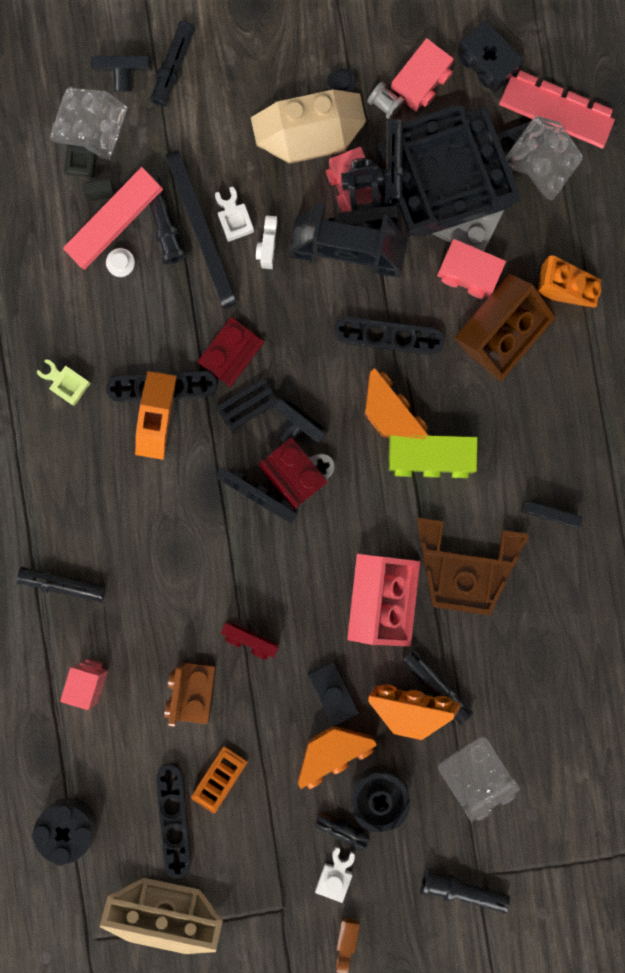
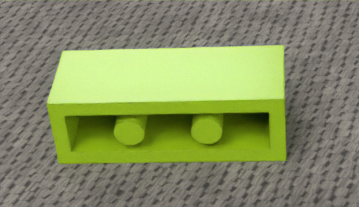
[388,435,477,478]

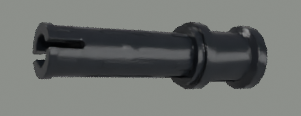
[149,177,188,265]
[420,868,510,914]

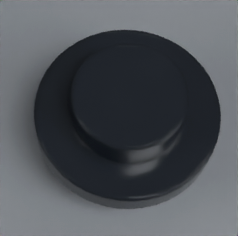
[328,68,356,92]

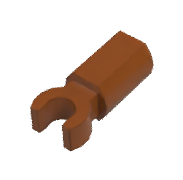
[336,918,360,973]

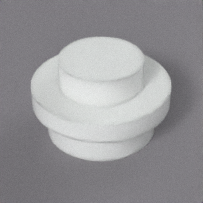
[106,248,135,277]

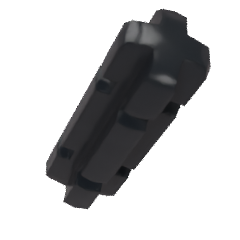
[315,812,370,850]

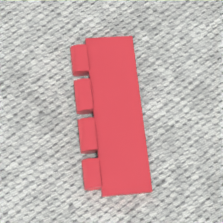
[499,70,615,149]

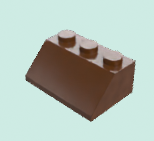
[455,274,555,382]

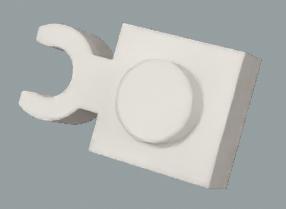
[215,187,254,242]
[256,215,278,269]
[315,845,355,903]

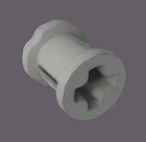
[367,82,405,120]

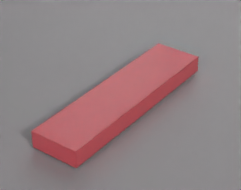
[63,167,163,270]

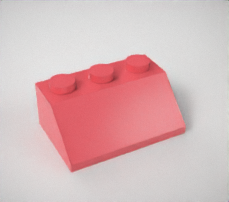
[347,554,420,646]

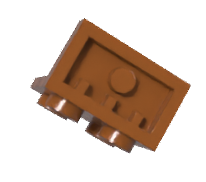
[164,662,216,727]

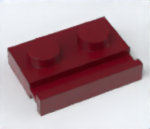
[197,317,264,388]
[258,437,328,509]
[220,621,279,660]

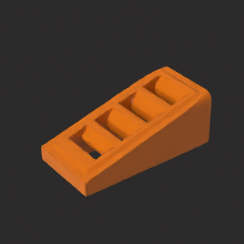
[191,746,248,814]

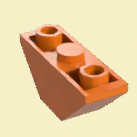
[537,256,601,307]
[364,368,429,439]
[135,371,177,460]
[368,685,461,740]
[298,726,377,789]

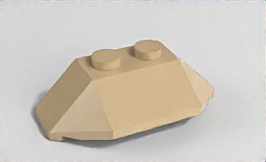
[251,90,366,164]
[100,878,223,954]

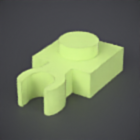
[37,360,91,406]

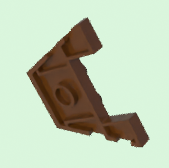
[417,518,529,615]

